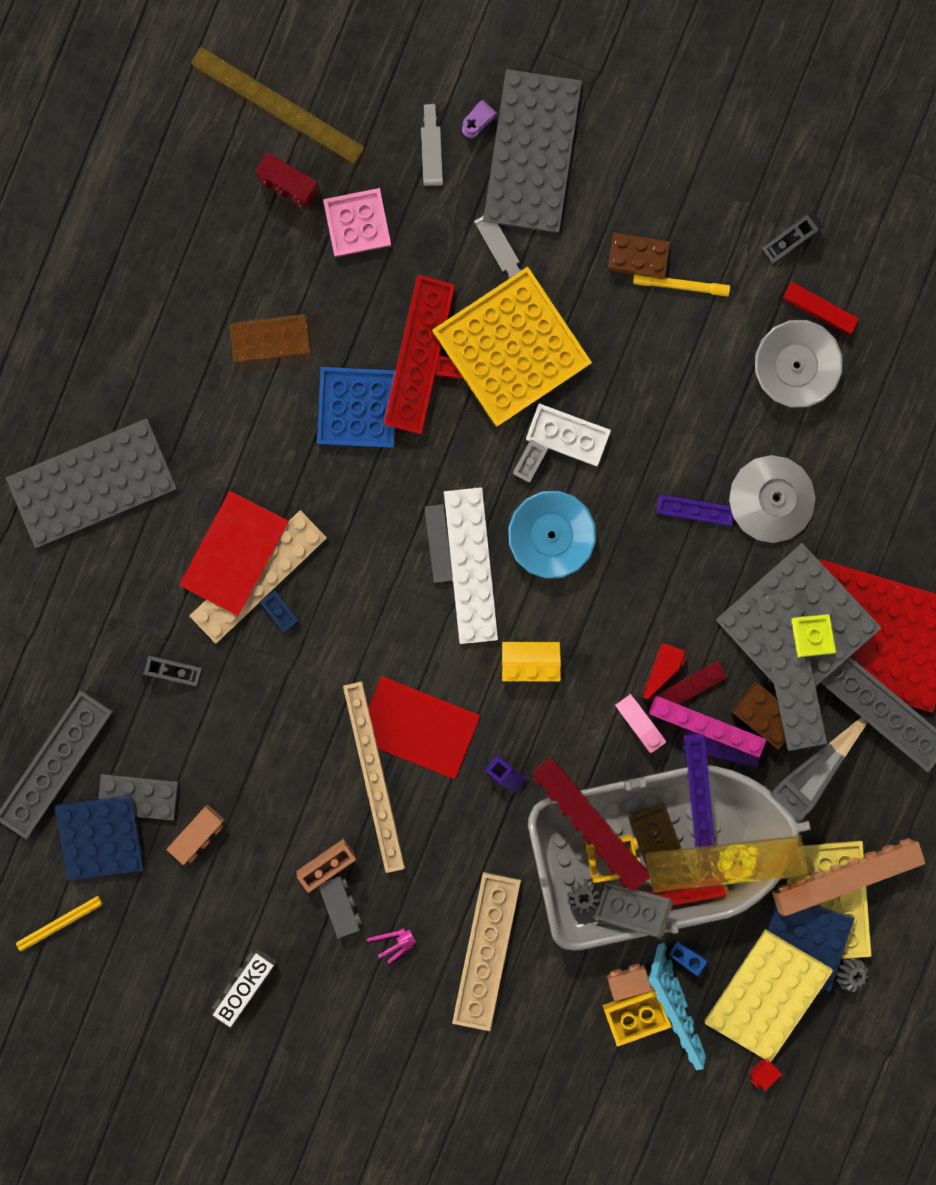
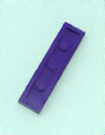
[656,494,733,526]

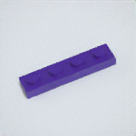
[682,730,760,767]

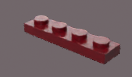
[650,661,727,704]

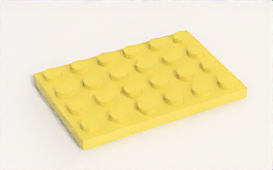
[786,841,871,959]
[705,930,833,1062]

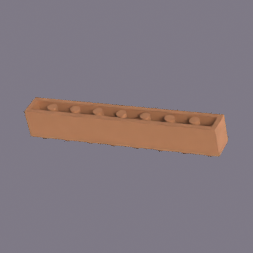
[772,838,925,916]

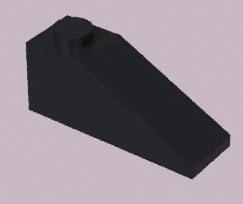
[762,212,824,264]
[136,652,202,686]

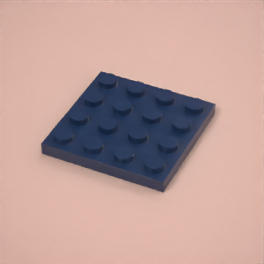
[55,795,145,880]
[767,905,854,991]

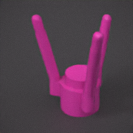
[367,928,416,963]

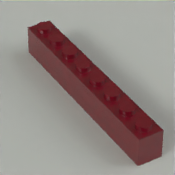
[533,756,651,892]

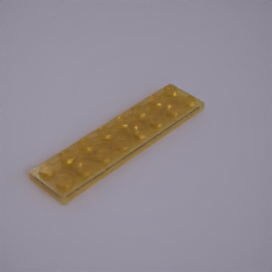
[645,835,808,892]

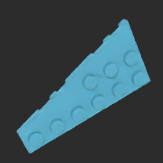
[649,943,706,1070]

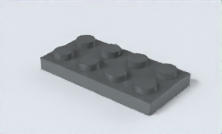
[99,774,178,820]
[594,882,673,939]

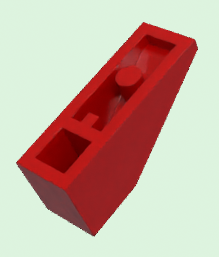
[642,643,686,699]

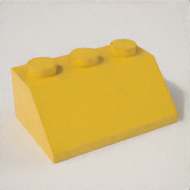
[502,642,560,681]

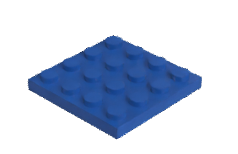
[317,367,395,448]

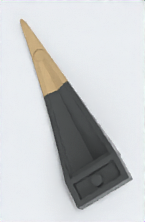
[770,717,868,822]

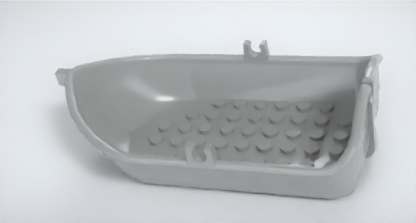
[528,766,810,950]

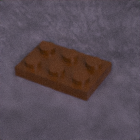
[607,232,670,280]

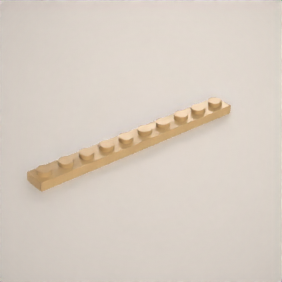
[343,681,405,873]

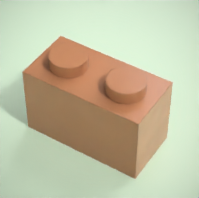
[607,964,651,1001]

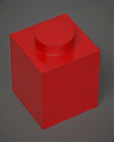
[749,1058,782,1091]

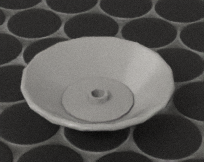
[755,320,842,407]
[729,455,816,543]

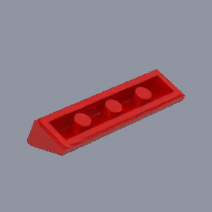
[782,282,858,336]

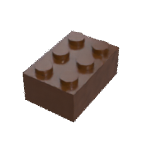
[730,682,786,750]

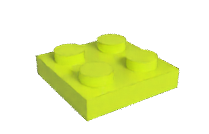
[791,614,836,657]

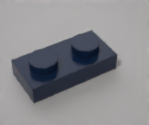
[260,590,299,632]

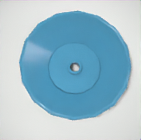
[508,491,596,579]

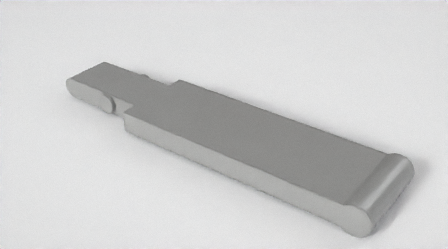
[421,104,443,186]
[474,215,521,278]

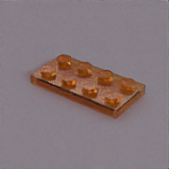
[229,314,310,363]

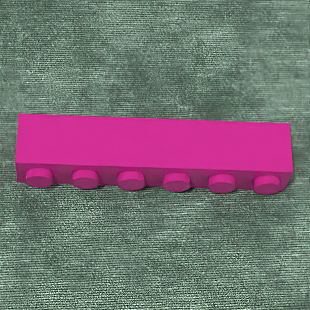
[649,696,766,757]

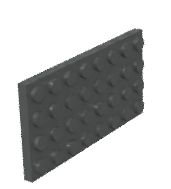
[483,69,582,233]
[6,418,177,548]

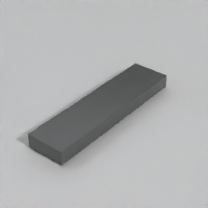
[424,504,453,583]

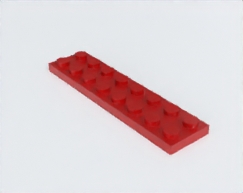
[383,275,455,434]

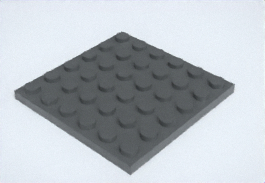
[716,543,881,687]

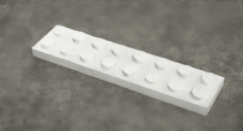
[444,488,498,644]

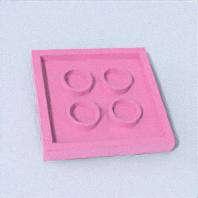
[323,188,391,257]

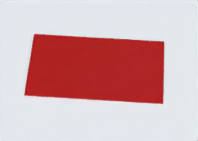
[179,491,289,616]
[369,676,480,779]

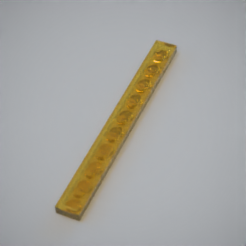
[191,47,364,164]

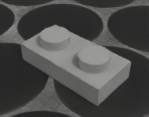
[513,439,548,482]

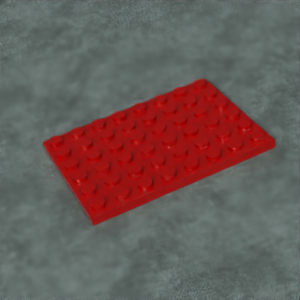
[818,559,936,713]

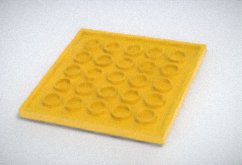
[432,267,592,427]

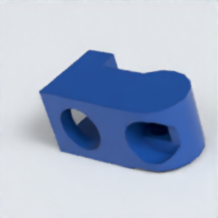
[669,941,707,976]

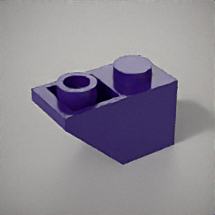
[485,754,527,794]

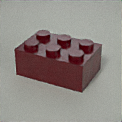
[255,152,320,209]

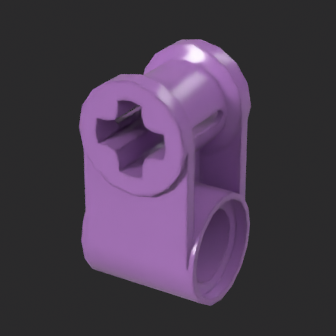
[462,100,497,138]

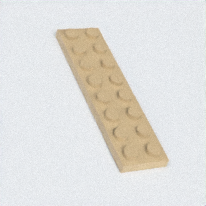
[190,510,327,643]
[452,872,521,1031]

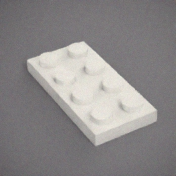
[525,404,611,467]

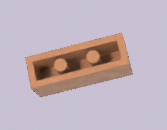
[166,805,224,865]
[296,839,356,893]

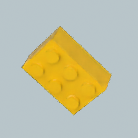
[603,987,672,1047]

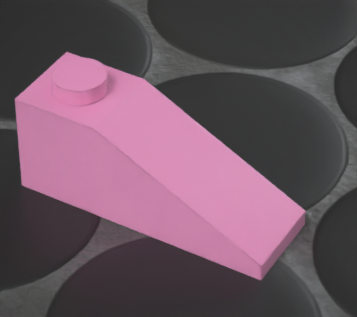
[615,694,666,753]

